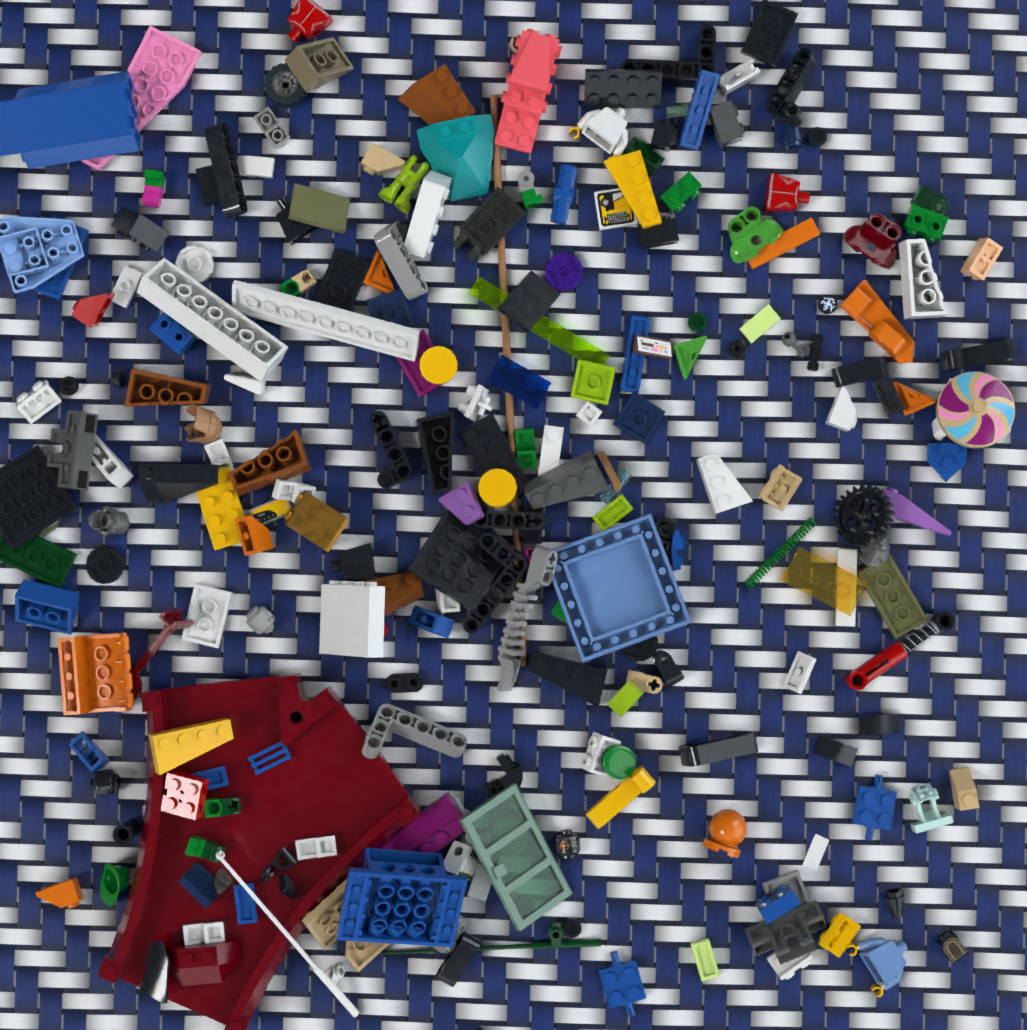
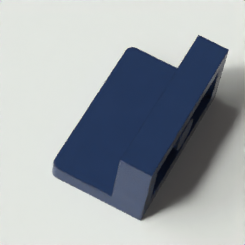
[178,862,224,909]

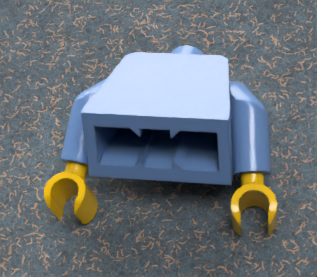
[847,938,908,997]

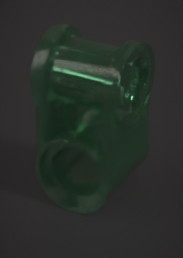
[910,185,949,215]

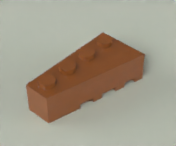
[124,368,211,407]
[229,430,312,496]

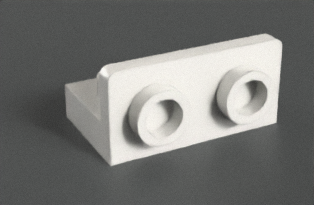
[16,380,62,424]
[581,732,621,778]
[766,952,813,980]

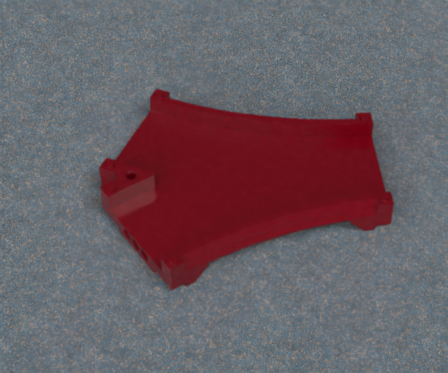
[97,673,422,1030]

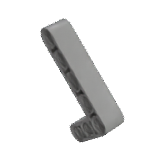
[362,704,467,759]

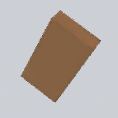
[597,451,622,492]

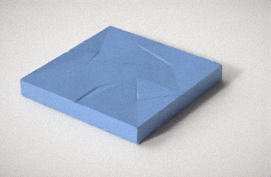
[552,514,692,663]

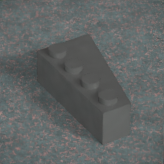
[522,450,610,509]

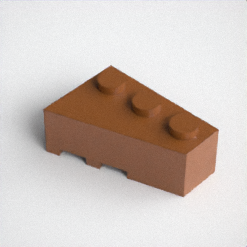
[362,572,424,616]

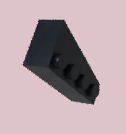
[528,651,608,708]

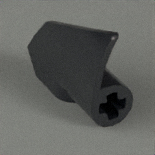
[139,941,170,1004]

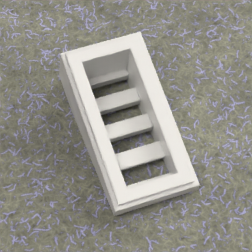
[224,373,266,395]

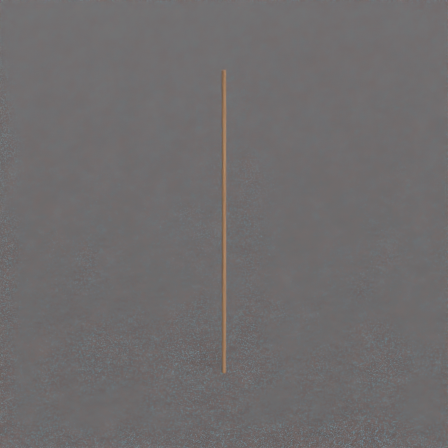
[490,95,527,666]

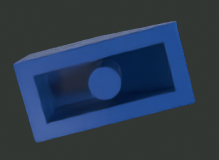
[408,605,455,638]

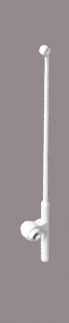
[216,851,359,1017]

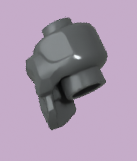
[88,506,130,536]
[860,535,890,567]

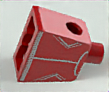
[287,0,333,43]
[764,173,810,213]

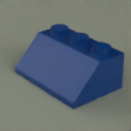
[15,579,79,635]

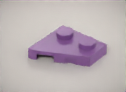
[438,482,484,525]

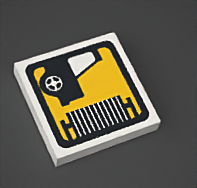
[594,188,637,231]

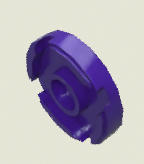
[545,253,583,291]

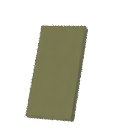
[857,554,928,639]

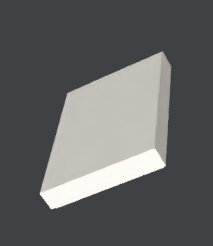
[181,583,233,648]

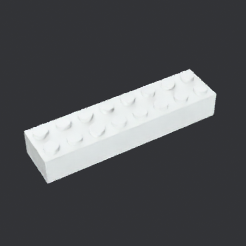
[137,258,288,382]

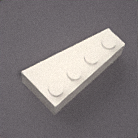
[404,170,452,258]
[899,239,949,319]

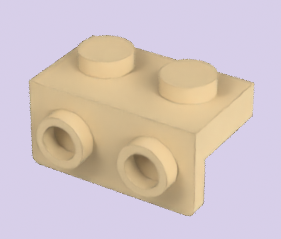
[759,464,803,512]

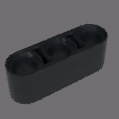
[831,356,889,388]
[436,931,481,987]

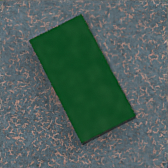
[0,534,78,589]

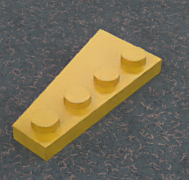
[603,150,662,229]

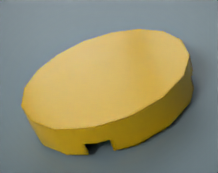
[419,346,458,385]
[478,468,517,508]

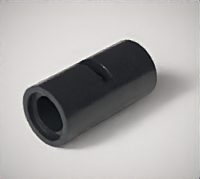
[113,820,140,845]

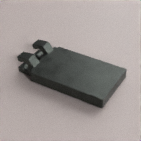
[452,187,526,263]

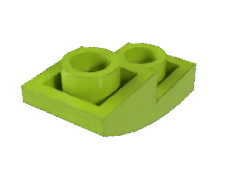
[607,680,644,717]

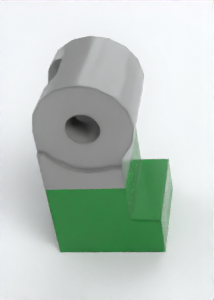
[518,170,543,210]

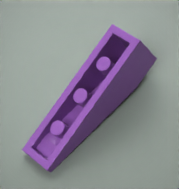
[874,487,952,536]

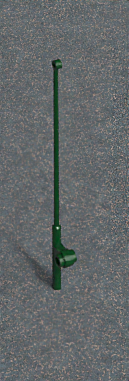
[378,922,601,955]

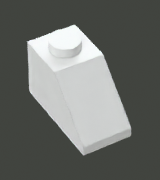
[825,386,857,432]

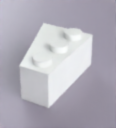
[696,453,753,514]

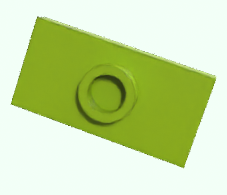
[591,494,633,531]

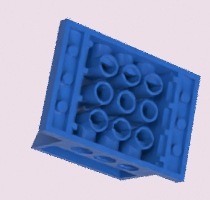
[336,848,467,947]

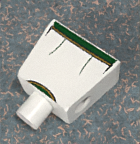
[444,835,477,881]

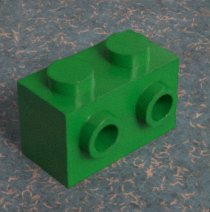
[659,171,702,215]
[901,204,949,243]

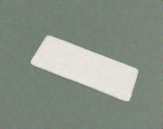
[802,834,829,871]

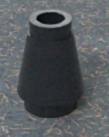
[885,888,904,919]

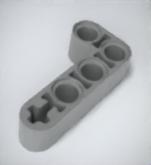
[374,221,428,300]

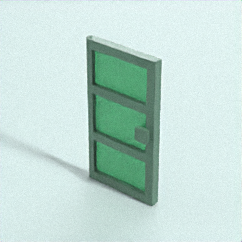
[459,783,573,931]

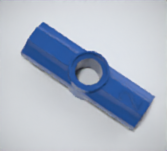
[550,164,577,225]

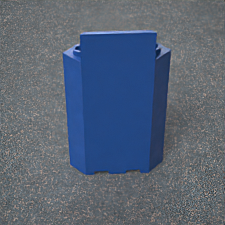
[0,71,141,169]

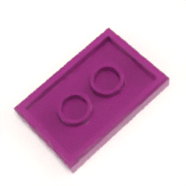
[396,329,443,398]

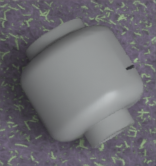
[246,606,275,634]

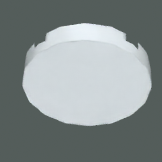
[175,245,214,283]

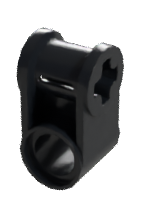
[653,650,685,688]

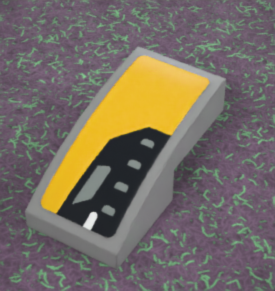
[249,499,293,525]

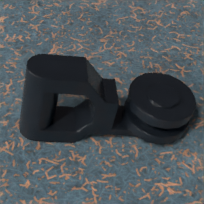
[259,847,298,883]

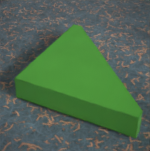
[672,335,707,380]

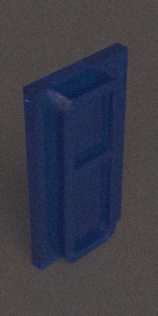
[487,355,551,410]

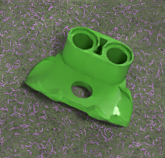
[728,206,783,264]

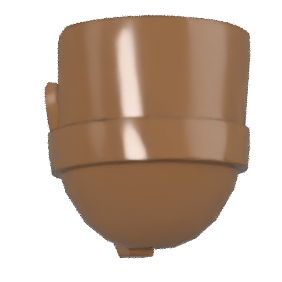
[184,404,222,444]

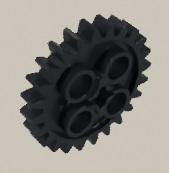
[832,484,895,547]

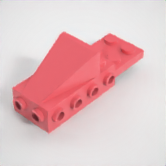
[494,29,562,154]

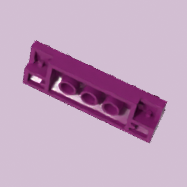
[358,793,464,869]

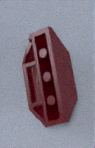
[164,939,241,986]

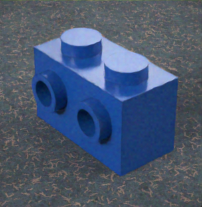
[149,312,196,356]

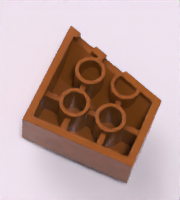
[398,64,476,125]

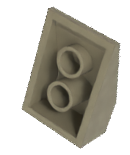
[285,37,354,92]

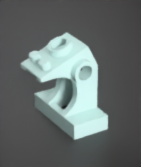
[909,783,954,834]

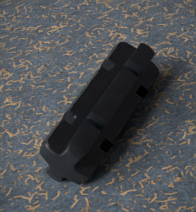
[807,334,824,371]

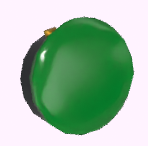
[601,745,636,779]

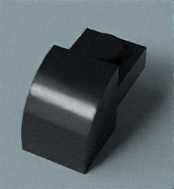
[496,752,523,789]

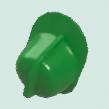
[100,863,129,906]

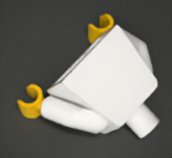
[569,107,628,160]

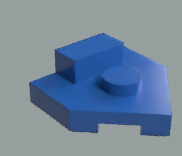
[927,443,967,482]

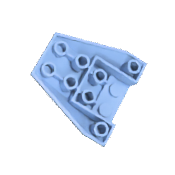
[0,216,85,294]

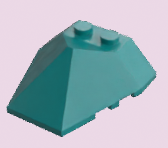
[417,114,495,202]

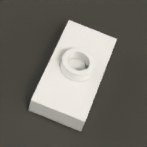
[112,266,143,308]

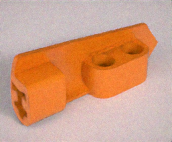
[840,280,914,364]

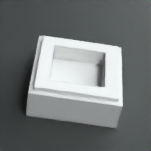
[576,401,602,427]

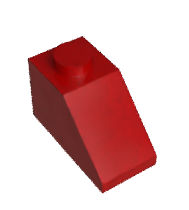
[71,292,115,328]

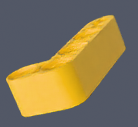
[585,765,656,829]

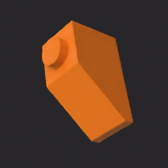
[235,515,274,556]
[36,876,84,909]

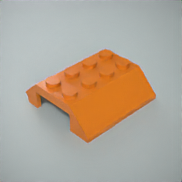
[57,632,134,715]

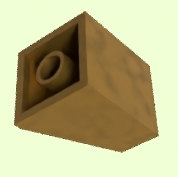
[284,490,349,552]

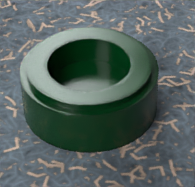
[688,312,707,332]

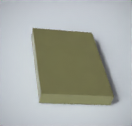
[288,183,350,234]

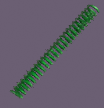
[745,517,817,590]

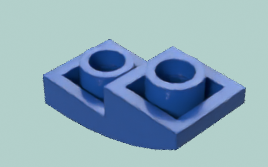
[670,530,686,571]

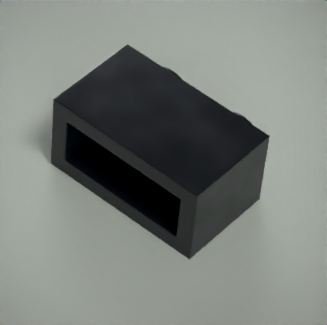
[636,216,679,250]

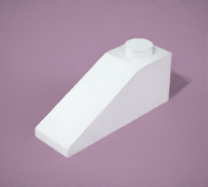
[538,425,564,476]
[92,435,134,489]

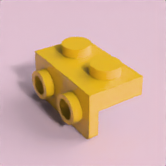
[818,912,861,958]

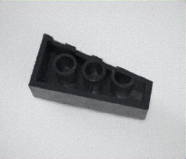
[415,411,454,496]

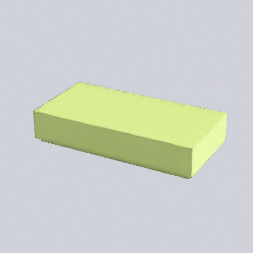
[739,304,781,343]
[690,938,720,981]

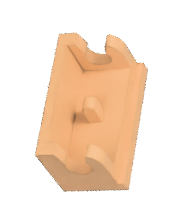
[960,237,1003,281]

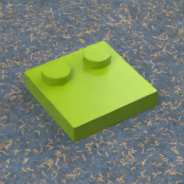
[570,359,616,405]

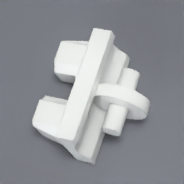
[458,384,492,422]

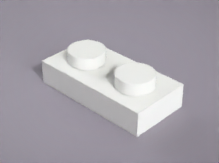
[783,651,817,694]

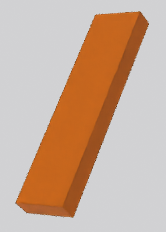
[747,217,820,270]

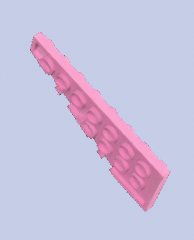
[81,26,202,171]

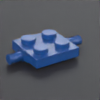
[851,774,897,841]
[598,950,646,1017]

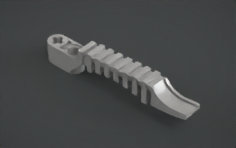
[497,546,558,692]

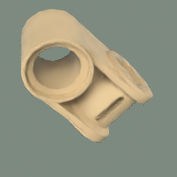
[626,670,663,694]

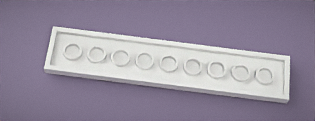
[232,280,420,362]

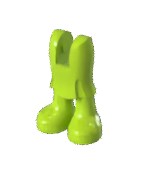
[378,154,430,214]

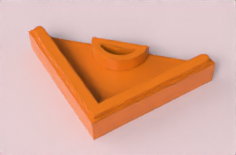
[363,251,395,293]
[894,382,937,416]

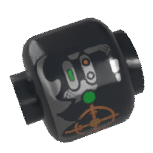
[90,769,121,796]
[555,829,581,859]

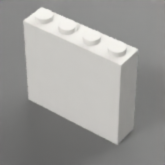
[319,581,385,658]

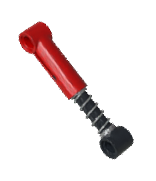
[845,611,955,690]

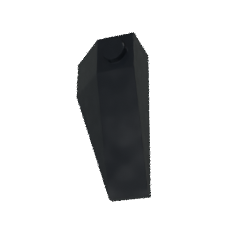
[139,464,219,503]

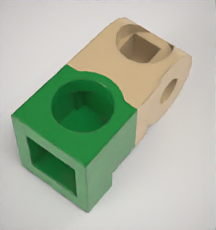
[279,269,317,297]

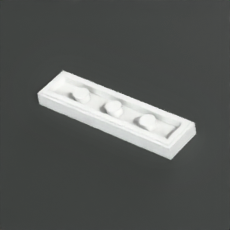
[835,549,857,627]

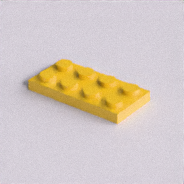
[196,466,245,550]

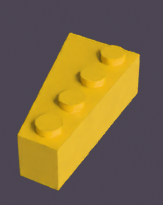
[149,718,234,775]

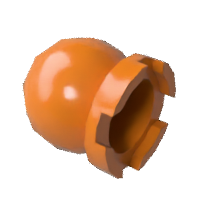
[703,809,747,858]

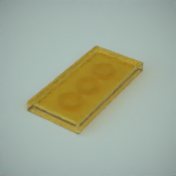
[781,547,868,616]

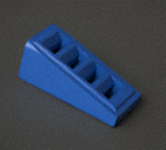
[68,731,110,773]

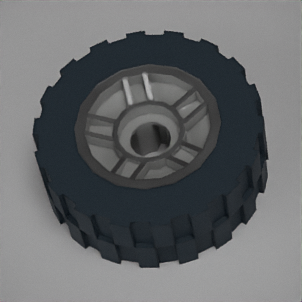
[264,63,307,108]

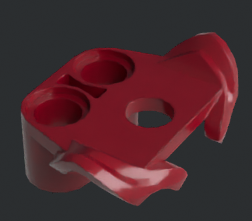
[842,213,902,269]

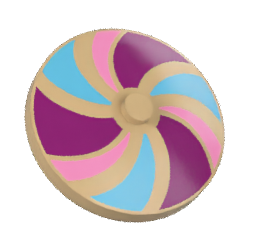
[936,372,1015,448]

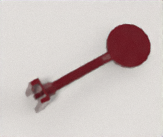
[129,609,194,701]

